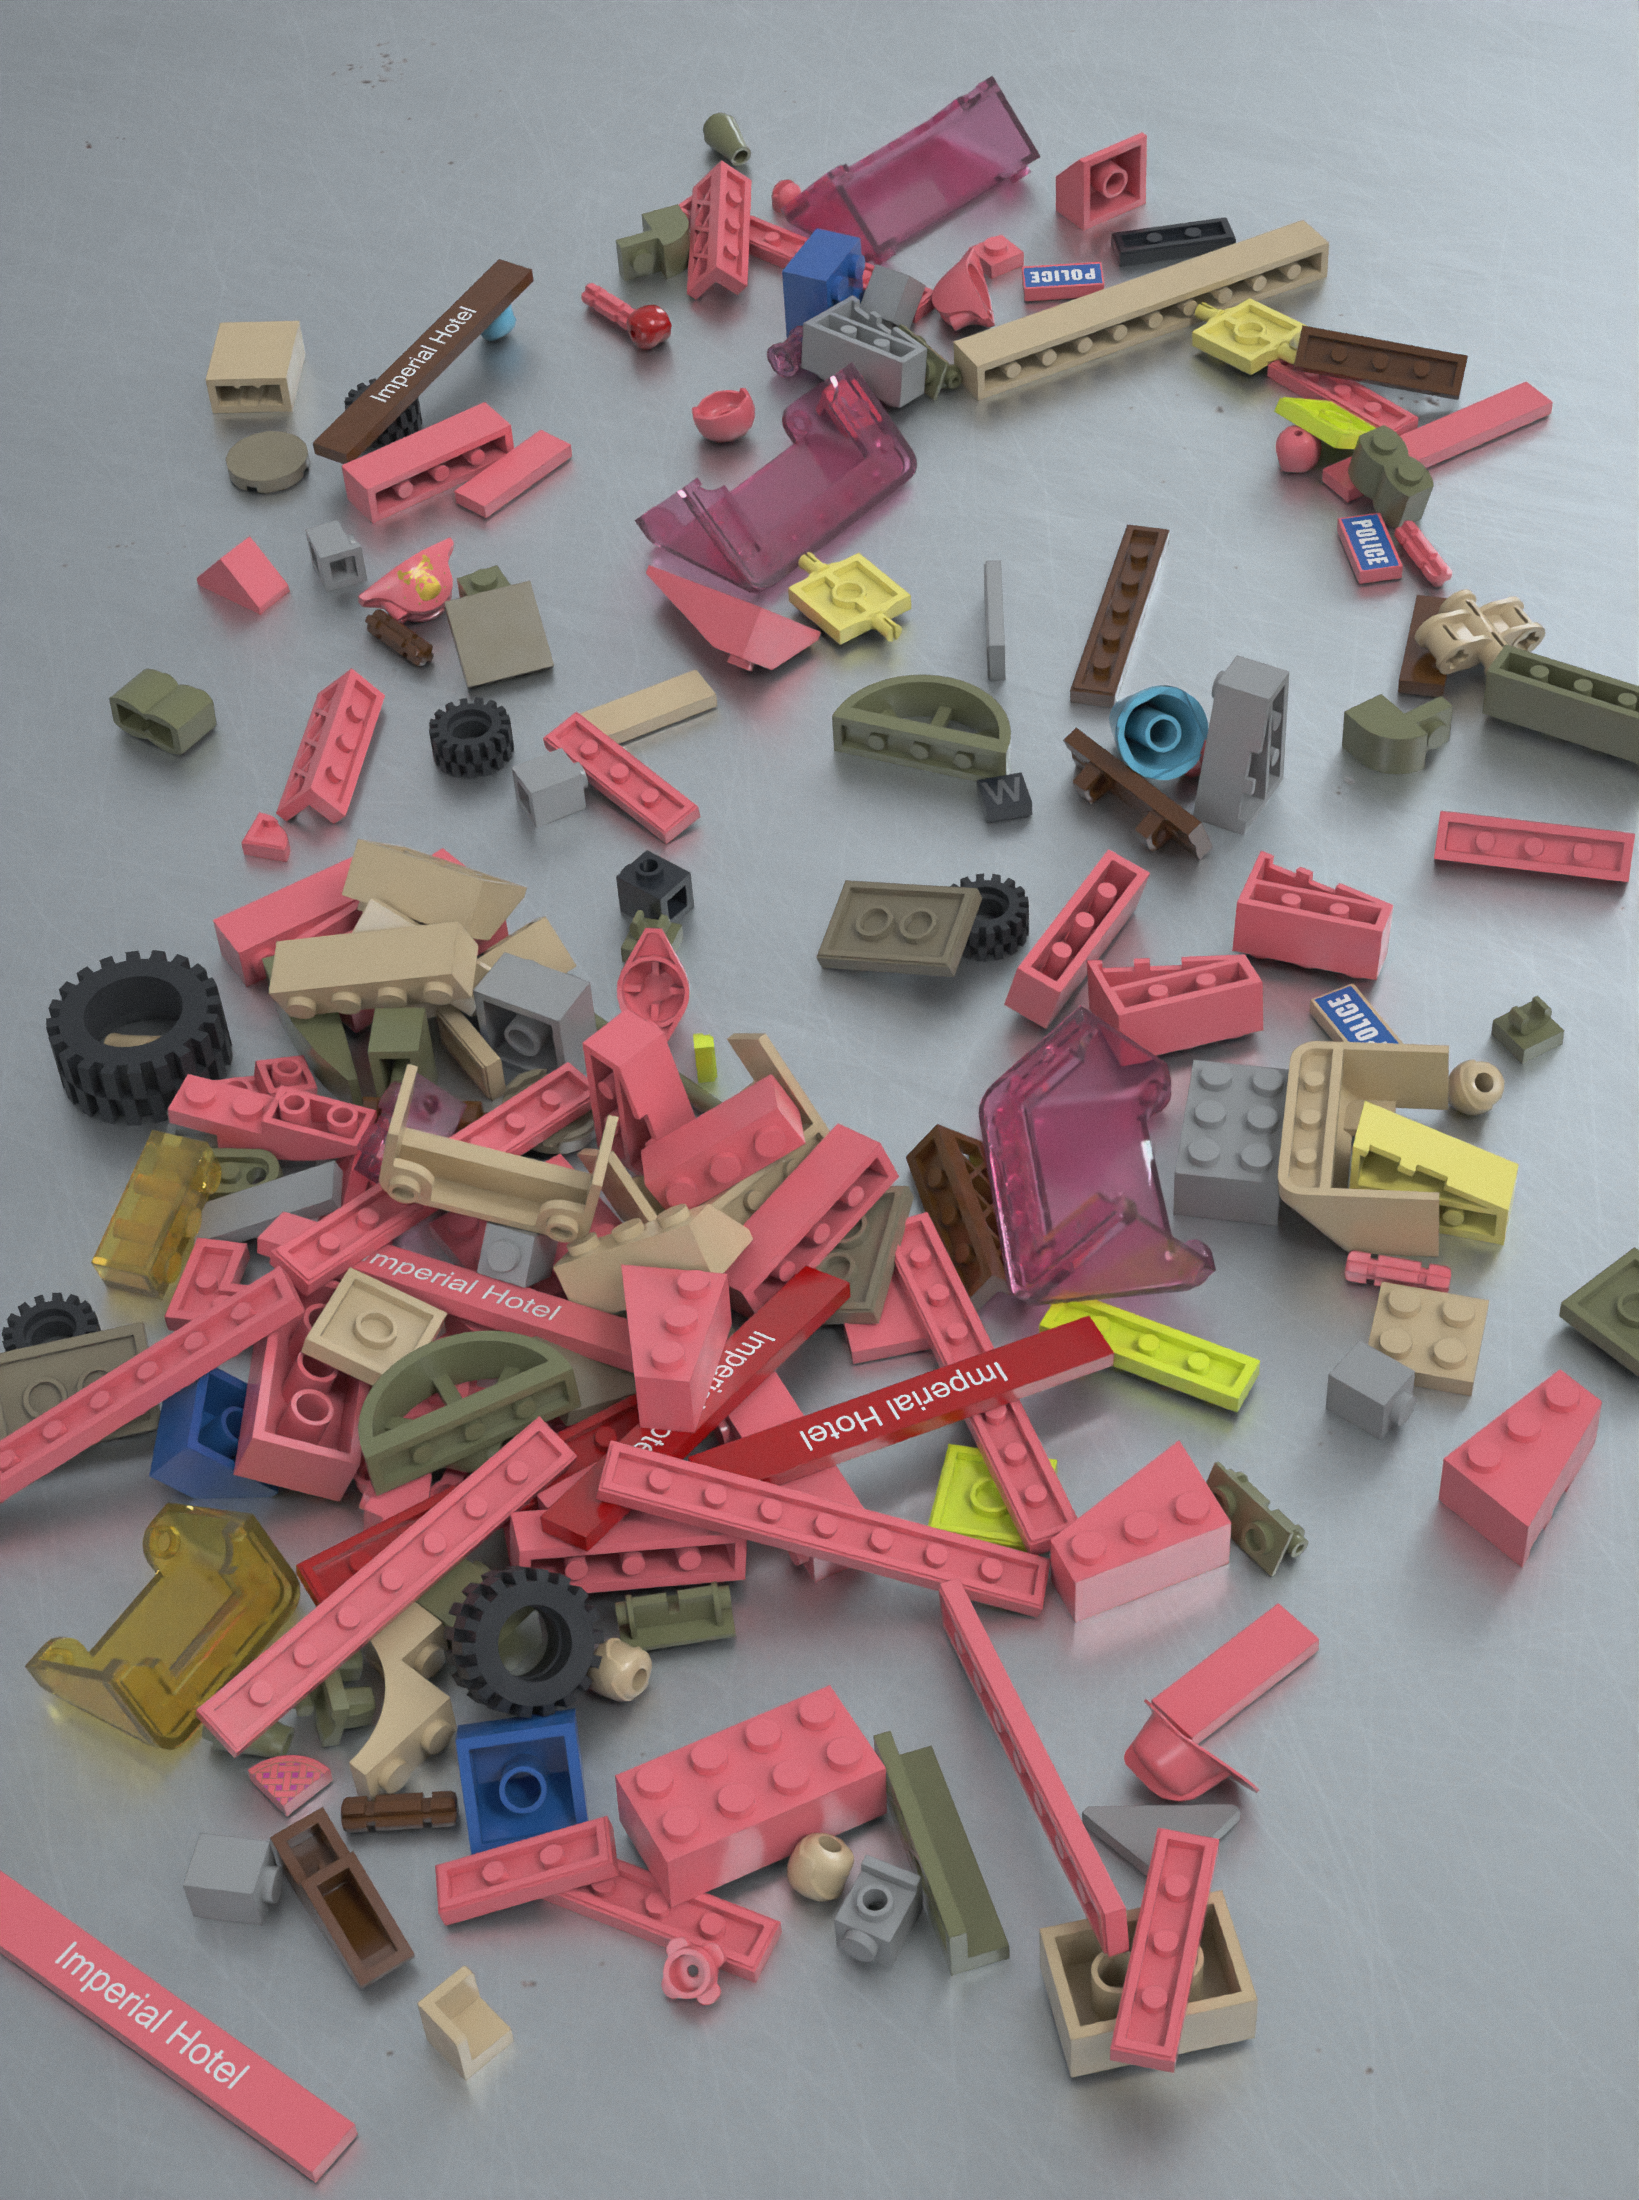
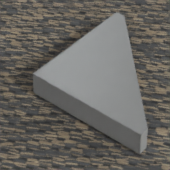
[1082,1804,1240,1876]

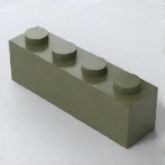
[1482,644,1639,764]

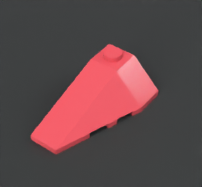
[646,565,821,672]

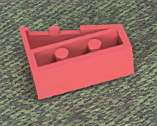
[1232,851,1394,980]
[1087,954,1263,1064]
[621,1264,732,1433]
[1438,1369,1602,1568]
[1050,1440,1231,1623]

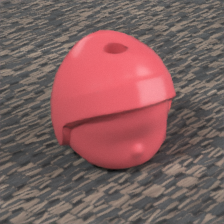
[1276,425,1322,473]

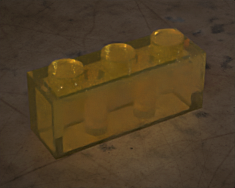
[91,1130,222,1300]

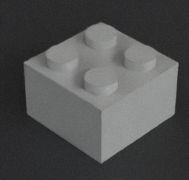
[473,952,597,1074]

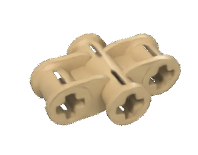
[1415,589,1545,675]

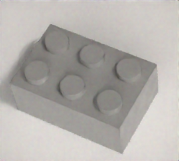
[1173,1060,1289,1226]

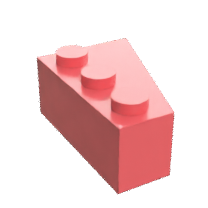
[582,1008,696,1176]

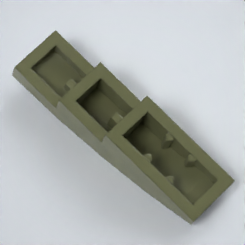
[262,956,362,1106]

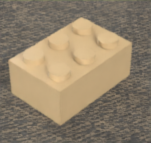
[1039,1890,1258,2078]

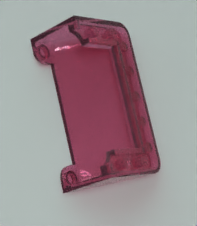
[780,76,1041,265]
[634,362,917,594]
[978,1005,1216,1306]

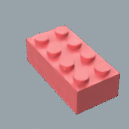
[233,1280,370,1502]
[615,1685,887,1908]

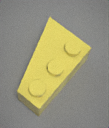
[1349,1101,1519,1245]

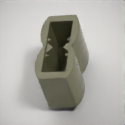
[1348,425,1434,529]
[109,669,217,755]

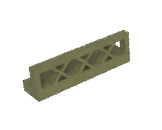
[873,1731,1010,1976]

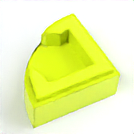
[693,1033,718,1083]

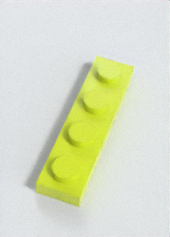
[1039,1287,1260,1412]

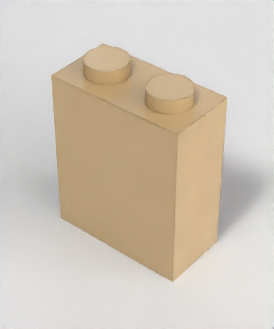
[205,321,306,413]

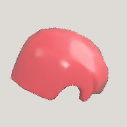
[692,388,755,443]

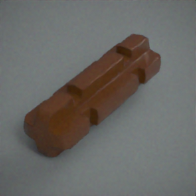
[365,609,434,667]
[341,1791,459,1833]

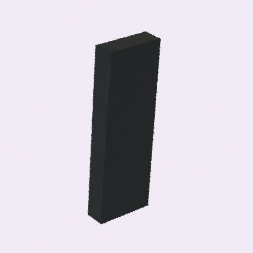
[1111,217,1236,267]

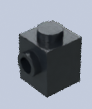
[616,850,694,923]

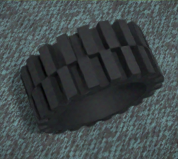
[46,950,233,1126]

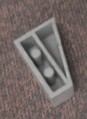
[801,295,927,408]
[1193,655,1289,835]

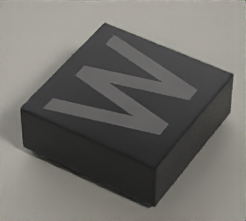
[976,772,1033,822]

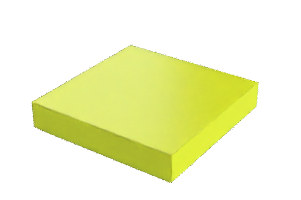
[1274,397,1376,450]
[928,1444,1058,1556]

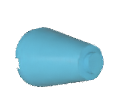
[1109,685,1209,780]

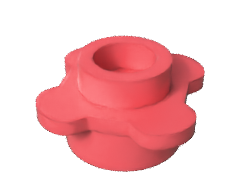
[661,1936,726,2005]

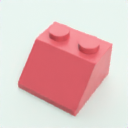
[1056,132,1147,231]

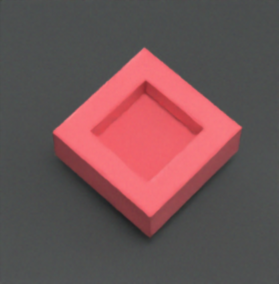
[969,234,1024,279]

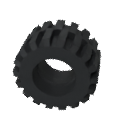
[443,1566,604,1718]

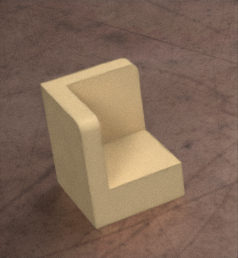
[417,1966,514,2081]

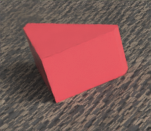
[197,536,290,615]

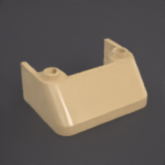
[577,1033,830,1225]
[1278,1041,1449,1257]
[379,1064,619,1242]

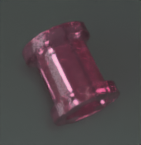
[767,326,803,378]

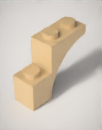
[349,1602,457,1801]

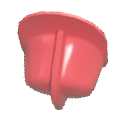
[1124,1699,1259,1802]

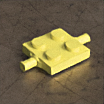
[1192,298,1307,375]
[788,552,911,645]

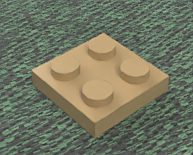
[301,1267,447,1386]
[1368,1282,1489,1396]

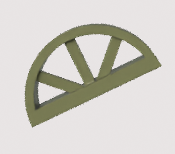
[832,674,1011,782]
[358,1331,582,1496]

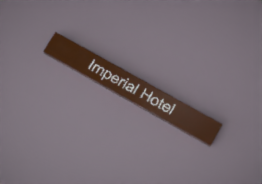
[313,259,534,464]

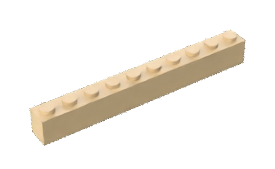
[953,220,1329,401]

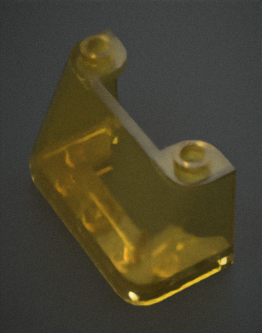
[25,1503,301,1750]

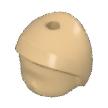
[1449,1059,1505,1116]
[586,1637,652,1702]
[787,1833,854,1902]

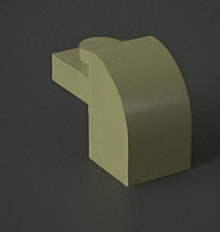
[616,204,690,281]
[1342,694,1453,774]

